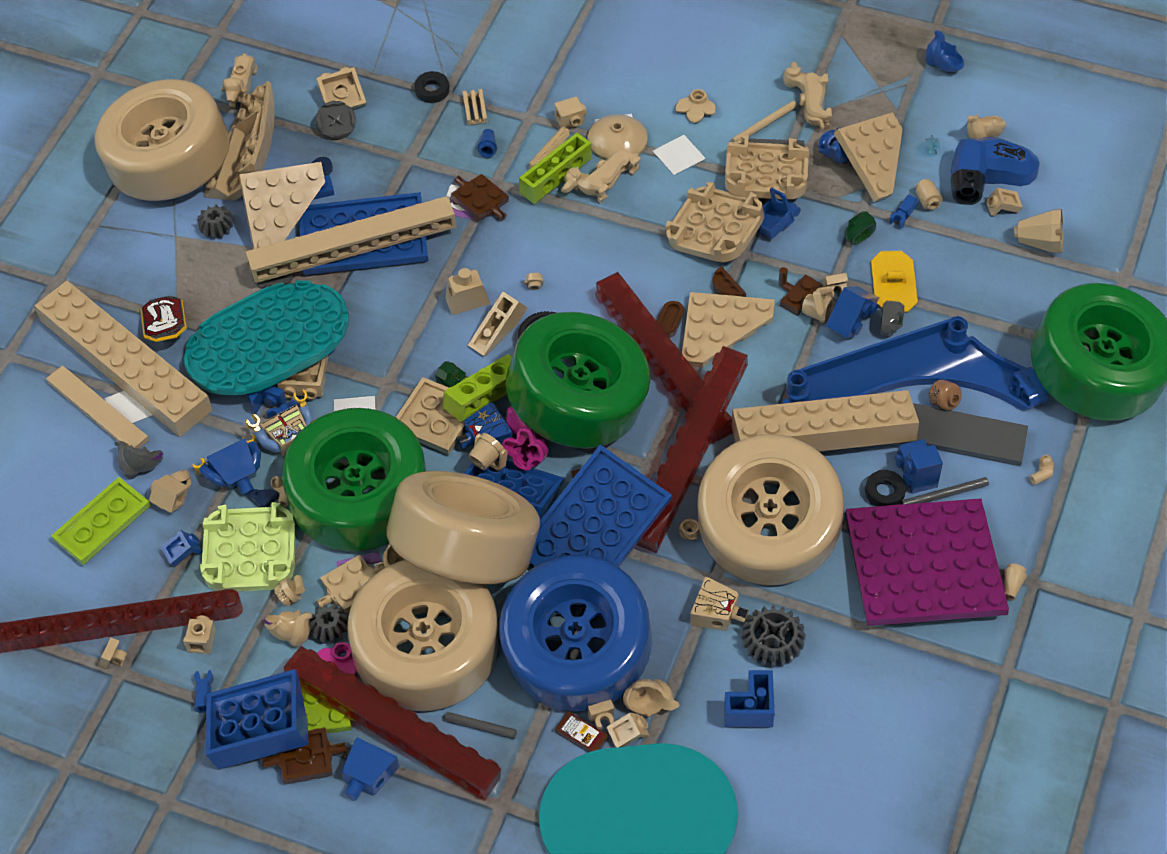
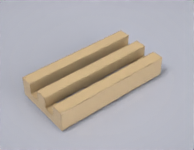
[463,89,487,125]

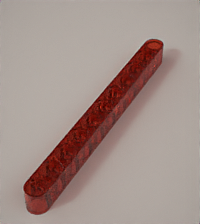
[0,589,243,653]

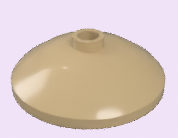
[588,114,648,161]

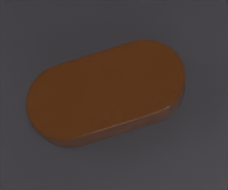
[656,301,684,338]

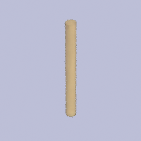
[731,100,797,143]

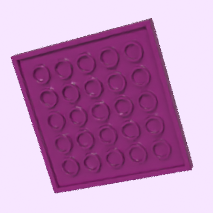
[845,498,1009,626]

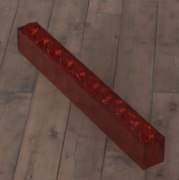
[595,272,733,445]
[636,346,748,553]
[284,646,501,801]

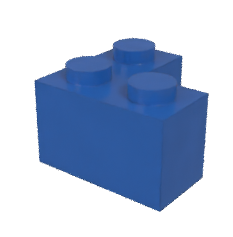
[825,286,879,338]
[895,439,943,494]
[724,670,775,727]

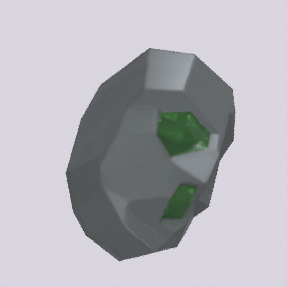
[880,301,904,337]

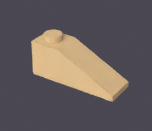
[468,291,528,357]

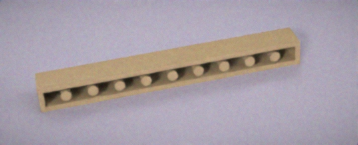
[246,196,456,283]

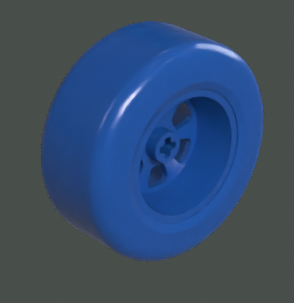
[499,555,652,712]

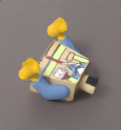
[245,389,314,457]

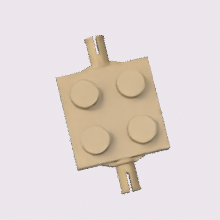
[316,555,385,614]

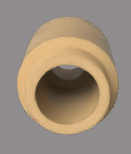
[916,179,943,210]

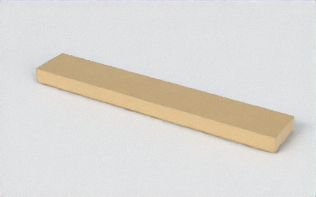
[46,365,149,449]

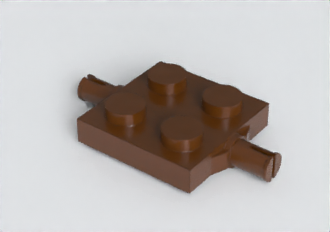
[451,174,509,221]
[263,727,347,785]

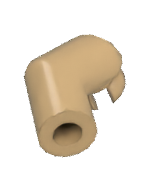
[1029,455,1054,485]
[270,476,289,508]

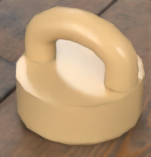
[169,469,192,489]

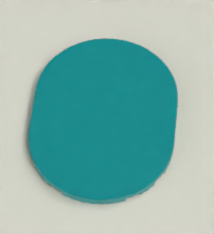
[183,280,349,395]
[539,743,738,854]

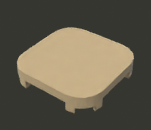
[724,135,809,200]
[665,182,764,262]

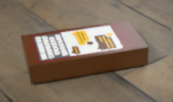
[555,711,609,752]

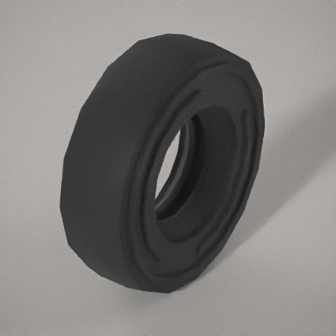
[414,71,450,103]
[865,470,906,506]

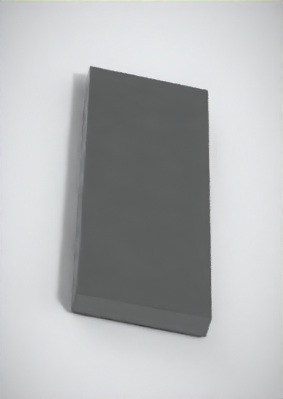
[902,403,1028,466]

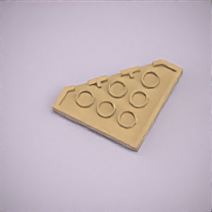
[834,112,903,202]
[239,162,325,249]
[681,292,775,367]

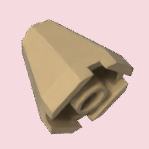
[1014,209,1063,253]

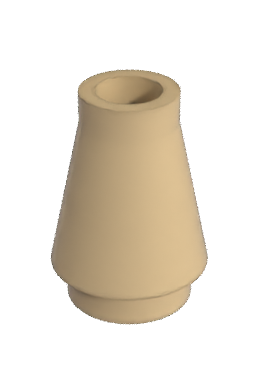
[1003,563,1027,600]

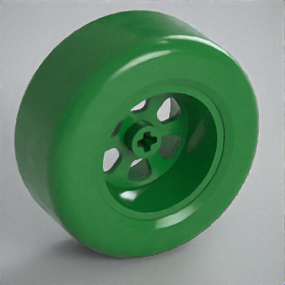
[1031,283,1167,421]
[506,312,650,448]
[282,408,427,552]

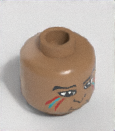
[929,379,962,411]

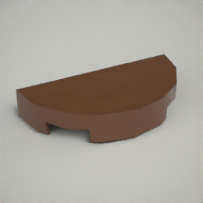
[713,266,746,297]

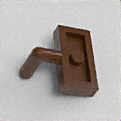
[778,267,823,316]

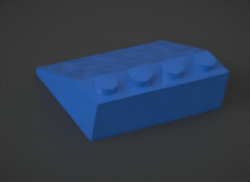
[463,458,564,520]
[205,669,308,769]

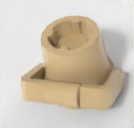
[802,287,836,324]
[468,433,508,471]

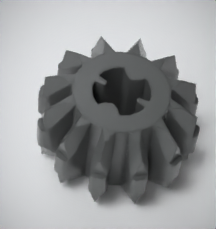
[197,204,233,240]
[309,603,348,644]

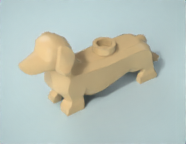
[221,53,258,109]
[783,62,832,130]
[561,150,641,204]

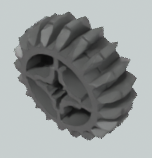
[741,605,806,667]

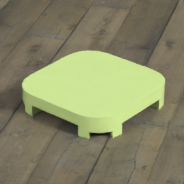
[200,502,296,592]

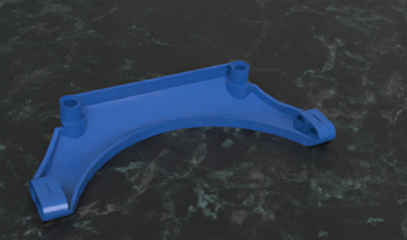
[778,316,1049,487]

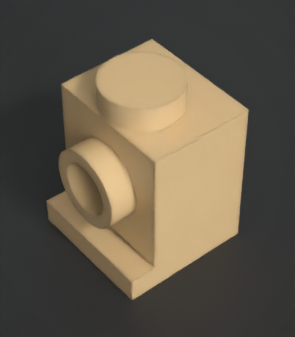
[183,616,216,654]

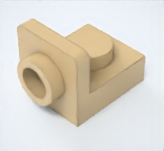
[986,187,1023,216]
[607,713,649,748]

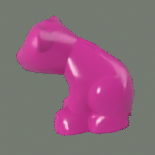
[502,406,549,470]

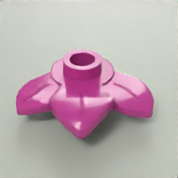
[311,642,357,684]

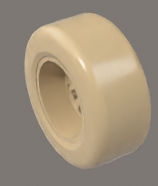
[95,79,230,201]
[697,434,844,585]
[387,471,540,584]
[347,560,500,711]

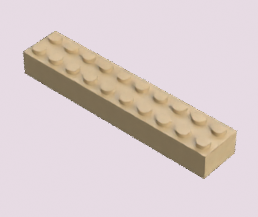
[34,281,213,437]

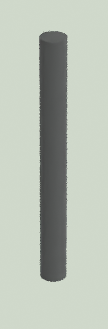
[901,477,989,505]

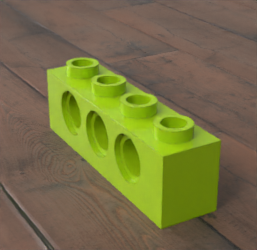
[519,133,592,204]
[443,354,512,422]

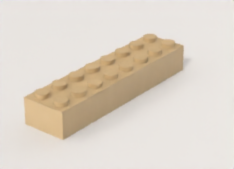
[732,390,919,451]

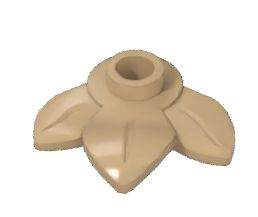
[676,89,716,123]

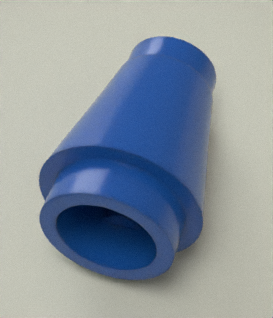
[477,129,497,158]

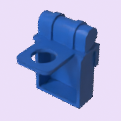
[757,188,801,240]

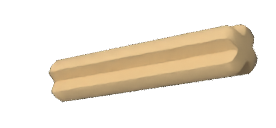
[529,127,570,168]

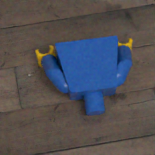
[192,434,261,496]

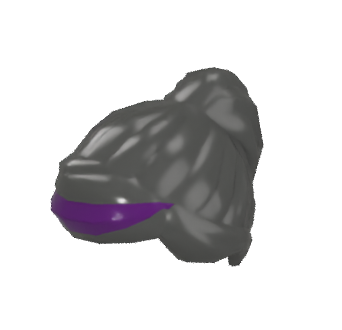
[114,441,164,478]

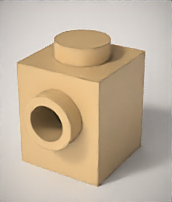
[554,96,587,129]
[149,474,189,513]

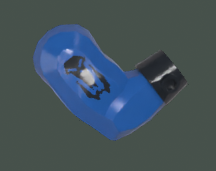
[950,136,1040,205]

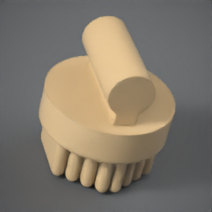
[274,575,305,606]

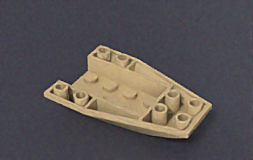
[204,81,274,201]

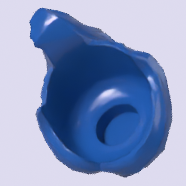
[926,30,964,72]
[818,127,850,164]

